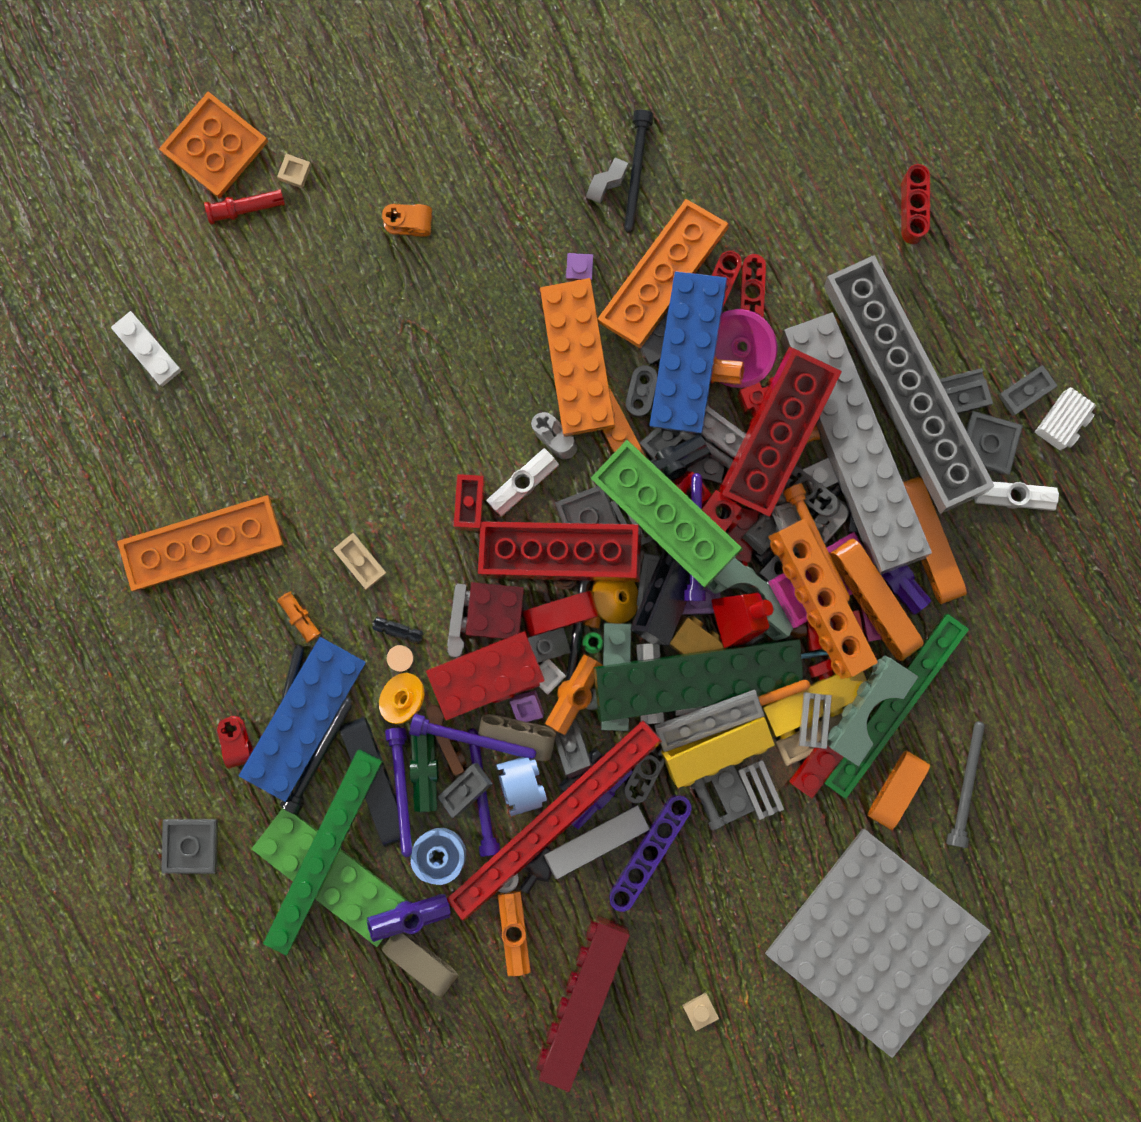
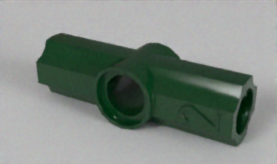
[410,733,439,812]

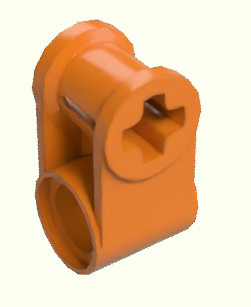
[382,204,432,237]

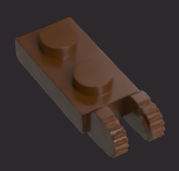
[426,705,467,776]

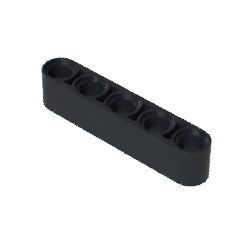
[340,716,400,848]

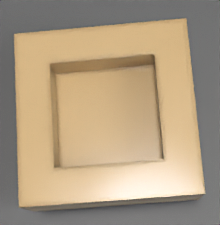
[277,154,312,189]
[683,993,719,1031]

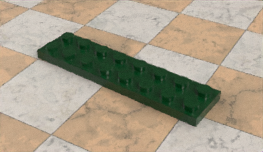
[593,638,803,722]

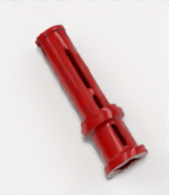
[204,189,285,225]

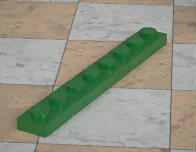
[824,614,969,799]
[263,750,383,956]

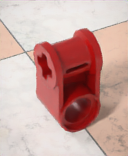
[217,716,253,769]

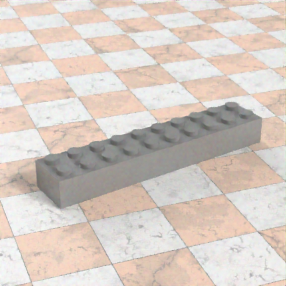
[824,255,995,514]
[781,312,932,575]

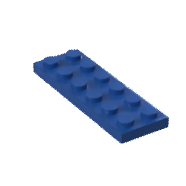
[650,271,727,434]
[239,637,366,802]

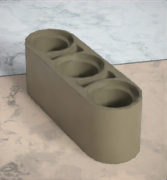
[478,714,556,761]
[382,932,459,998]

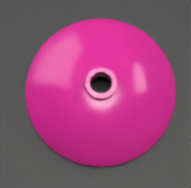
[715,309,777,388]

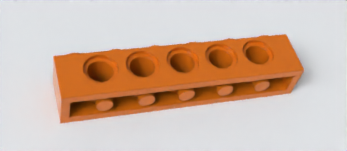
[768,518,878,679]

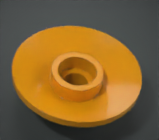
[593,581,638,624]
[379,673,424,724]

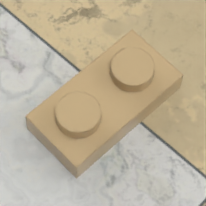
[333,533,387,590]

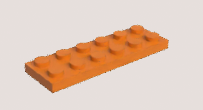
[597,199,729,349]
[540,278,615,437]
[117,495,284,592]

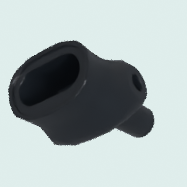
[520,847,553,894]

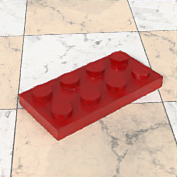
[426,631,545,720]

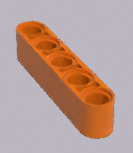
[903,476,967,604]
[830,538,924,661]

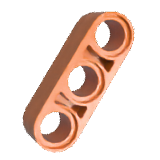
[868,750,930,830]

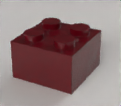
[466,582,525,640]

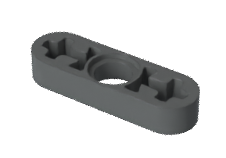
[785,465,840,517]
[624,732,665,803]

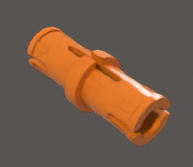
[277,591,321,644]

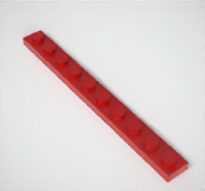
[447,721,663,920]

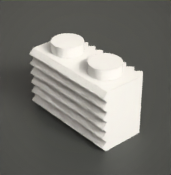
[1035,387,1096,450]

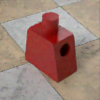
[711,593,773,648]

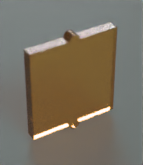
[739,735,801,799]

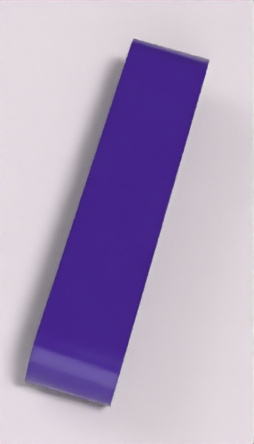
[609,795,691,912]

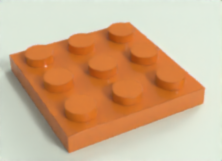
[159,92,269,199]

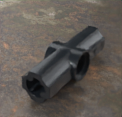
[650,434,712,481]

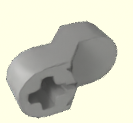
[586,157,629,203]
[531,412,577,459]
[814,500,850,543]

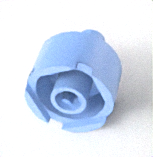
[496,757,547,816]
[411,828,466,885]

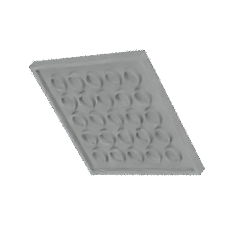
[765,828,991,1058]

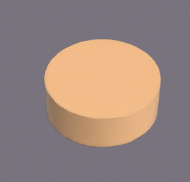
[387,645,414,672]

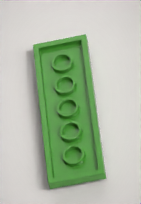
[591,440,743,588]
[252,808,408,947]

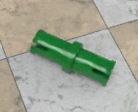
[583,632,604,653]

